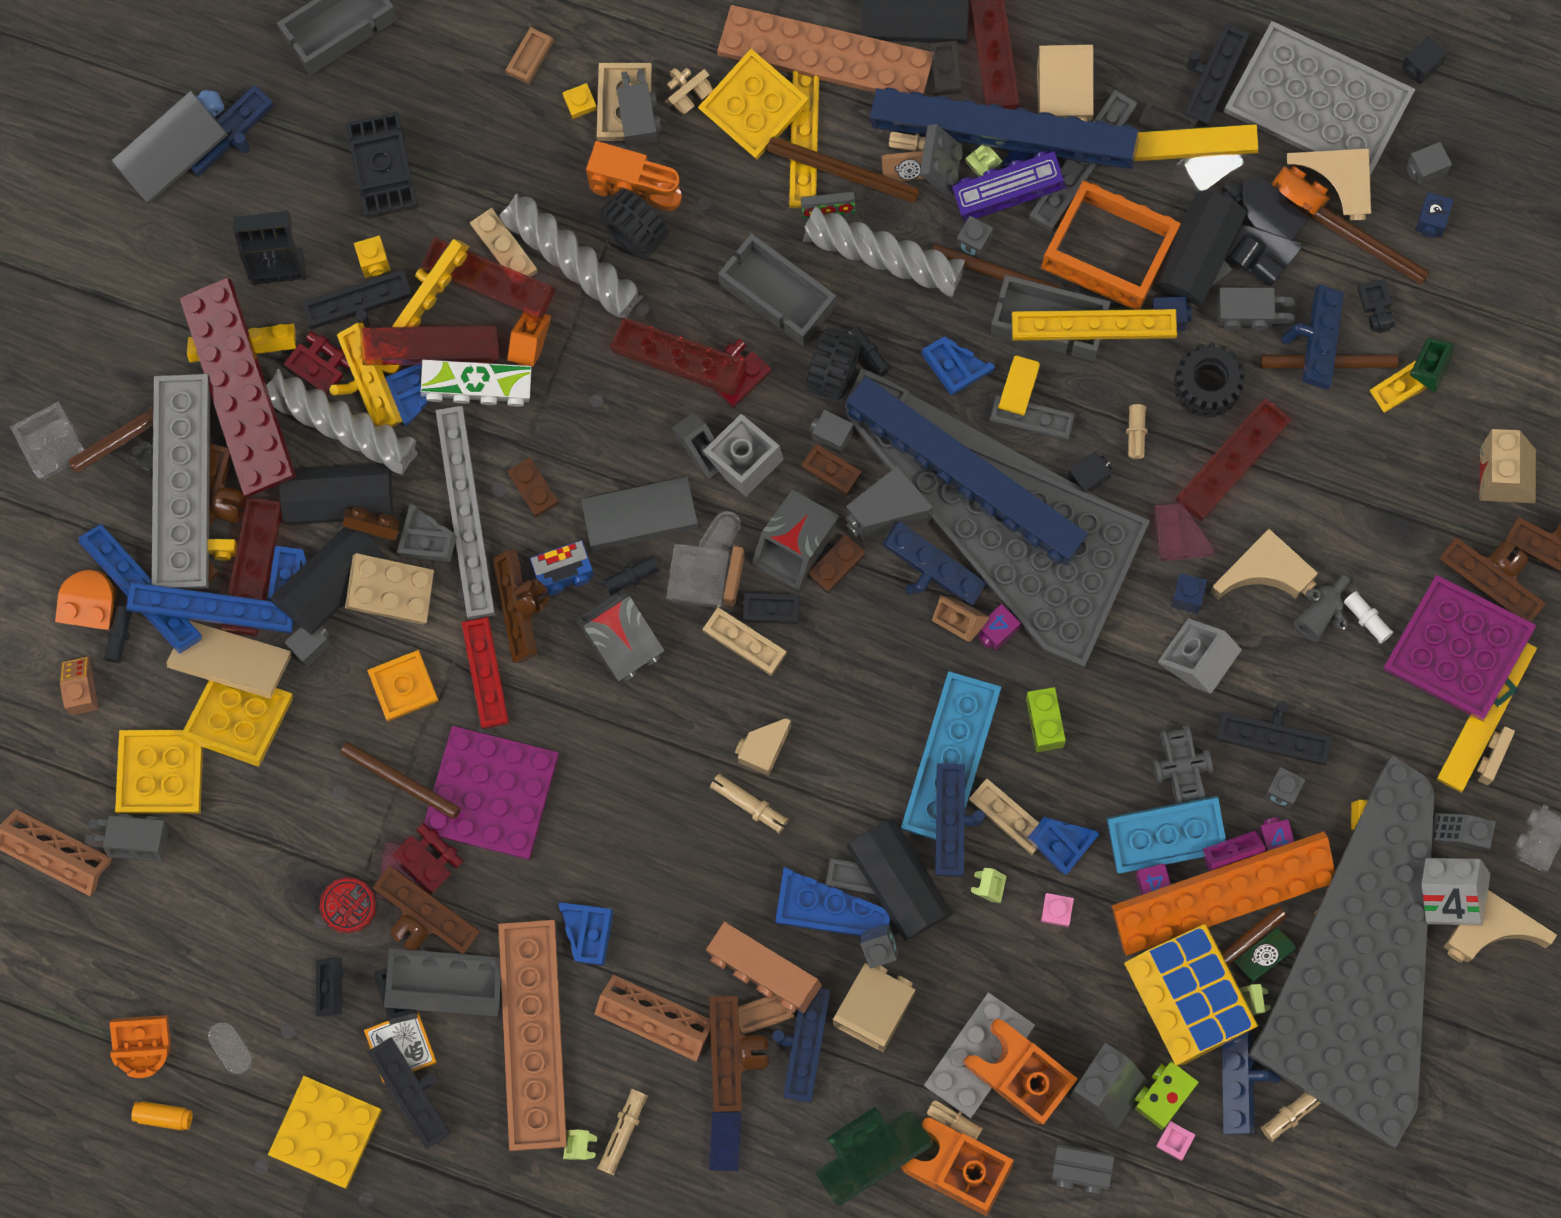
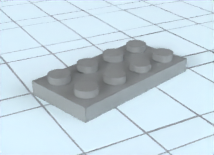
[923,992,1035,1119]

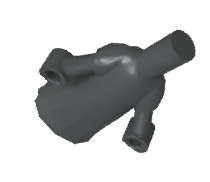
[1293,575,1350,642]

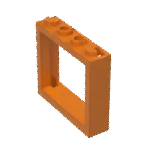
[1041,180,1181,310]

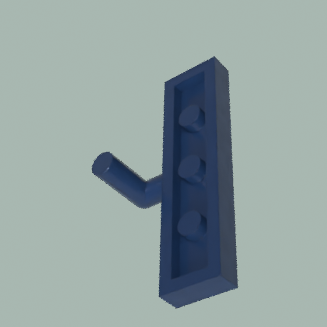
[190,85,274,177]
[1282,284,1344,390]
[882,521,986,606]
[935,764,985,877]
[773,988,831,1103]
[1222,1030,1281,1135]

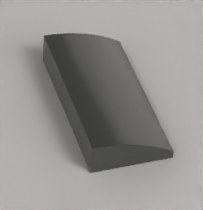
[112,91,228,204]
[581,477,699,552]
[384,948,501,1016]

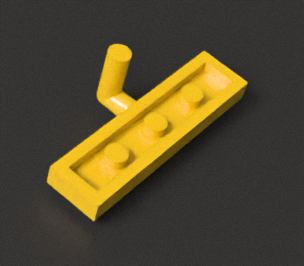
[392,239,469,334]
[187,323,296,362]
[330,323,403,427]

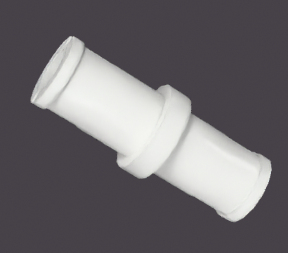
[1343,591,1394,644]

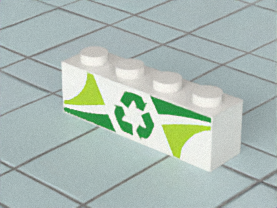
[421,360,531,407]

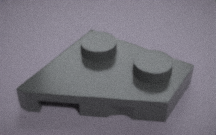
[397,505,457,562]

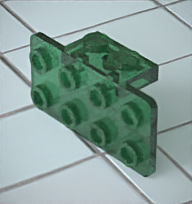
[816,1107,933,1206]

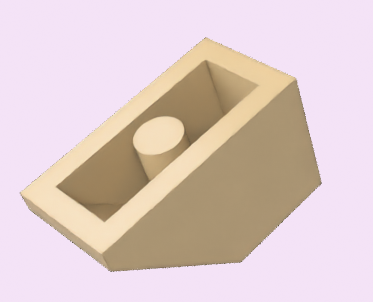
[735,718,791,776]

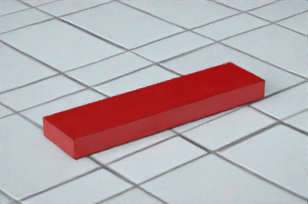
[461,617,509,729]

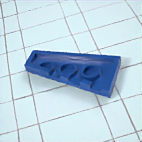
[775,867,890,937]

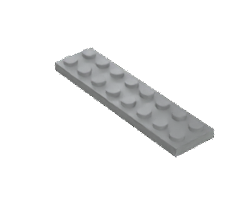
[152,374,210,589]

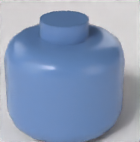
[198,90,225,118]

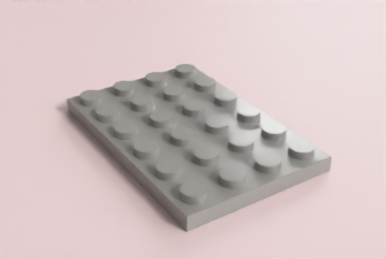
[1224,21,1415,176]

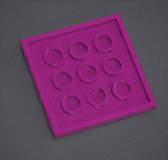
[1383,575,1536,722]
[424,726,559,861]

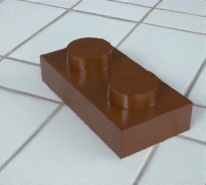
[801,444,862,496]
[507,457,559,518]
[342,507,399,540]
[808,534,865,593]

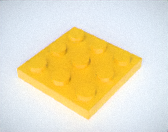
[698,49,810,160]
[181,680,293,767]
[115,730,203,814]
[268,1076,382,1189]

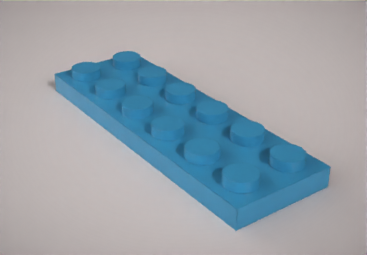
[901,671,1001,840]

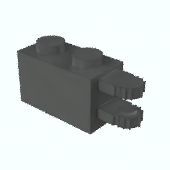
[616,69,661,147]
[1217,288,1295,331]
[85,814,169,862]

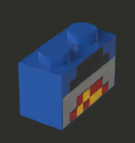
[530,540,594,595]

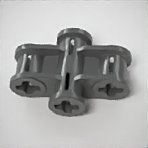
[1152,725,1213,804]

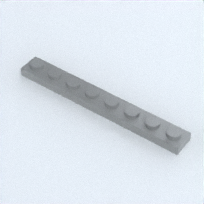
[436,406,495,620]

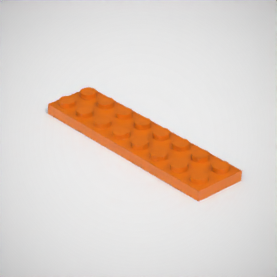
[1112,832,1335,956]

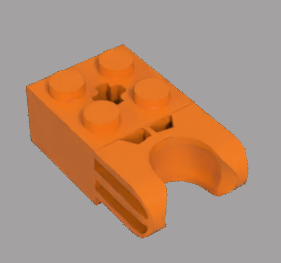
[586,141,682,211]
[963,1018,1077,1125]
[900,1118,1014,1217]

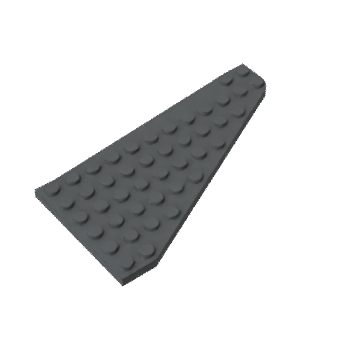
[845,368,1150,669]
[1247,755,1434,1149]

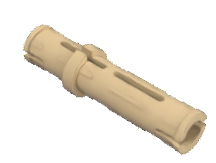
[710,773,789,834]
[597,1089,648,1176]
[1261,1093,1321,1142]

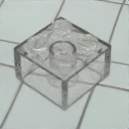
[10,401,86,481]
[666,544,730,609]

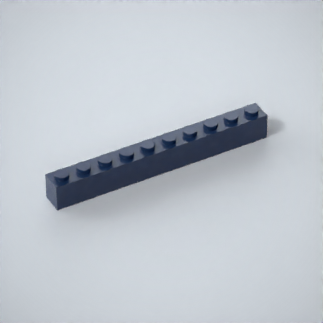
[870,87,1139,170]
[846,376,1088,566]

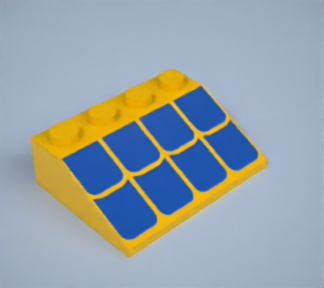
[1124,924,1258,1066]

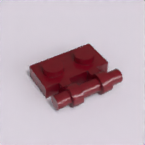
[283,331,350,397]
[701,339,771,409]
[390,822,464,894]

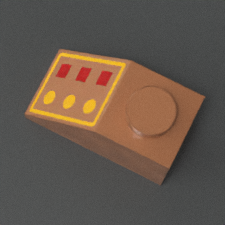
[60,656,99,715]

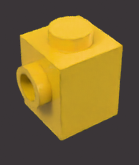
[354,235,391,278]

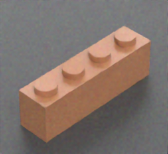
[706,922,822,1014]

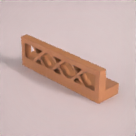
[0,809,112,896]
[594,974,711,1062]

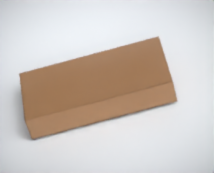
[505,27,554,85]
[723,546,745,607]
[738,995,795,1036]

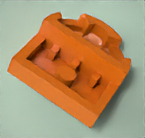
[1271,165,1331,215]
[55,569,118,630]
[109,1015,171,1078]

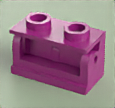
[1202,831,1266,872]

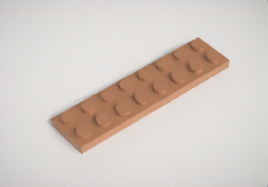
[717,5,934,94]
[498,920,567,1152]

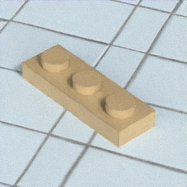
[470,208,538,287]
[702,607,787,676]
[968,779,1039,855]

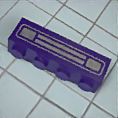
[952,151,1067,223]

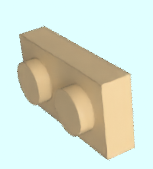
[1477,726,1515,786]

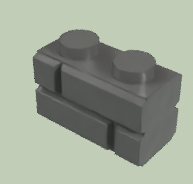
[1051,1145,1114,1195]

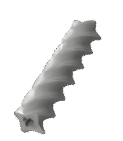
[500,193,643,318]
[803,206,965,297]
[266,369,418,475]

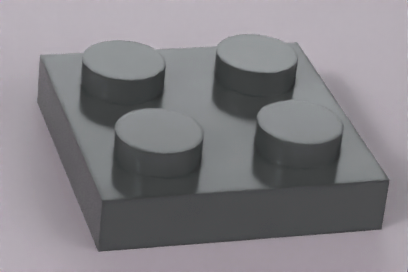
[919,124,963,196]

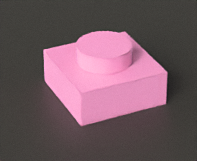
[1041,893,1074,927]
[1156,1121,1195,1161]

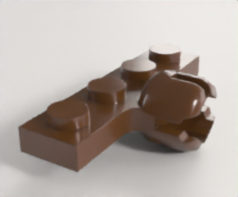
[209,444,247,532]
[1505,517,1561,572]
[1439,537,1546,622]
[492,550,549,663]
[372,865,480,954]
[709,996,769,1112]

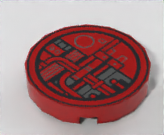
[320,877,376,933]

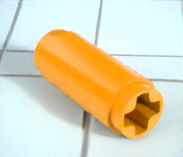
[131,1101,193,1131]

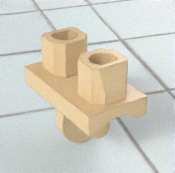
[664,68,713,116]

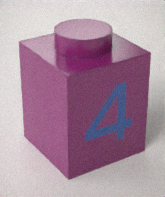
[977,604,1021,651]
[1258,817,1294,852]
[1135,863,1171,895]

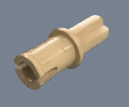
[889,132,926,152]
[1126,404,1148,459]
[927,1100,983,1140]

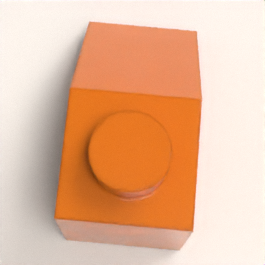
[507,310,551,367]

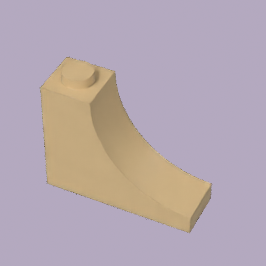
[1287,148,1371,221]
[1210,529,1318,600]
[1444,890,1557,963]

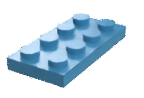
[1106,796,1226,874]

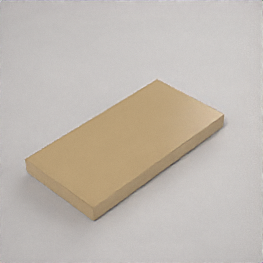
[167,621,291,699]

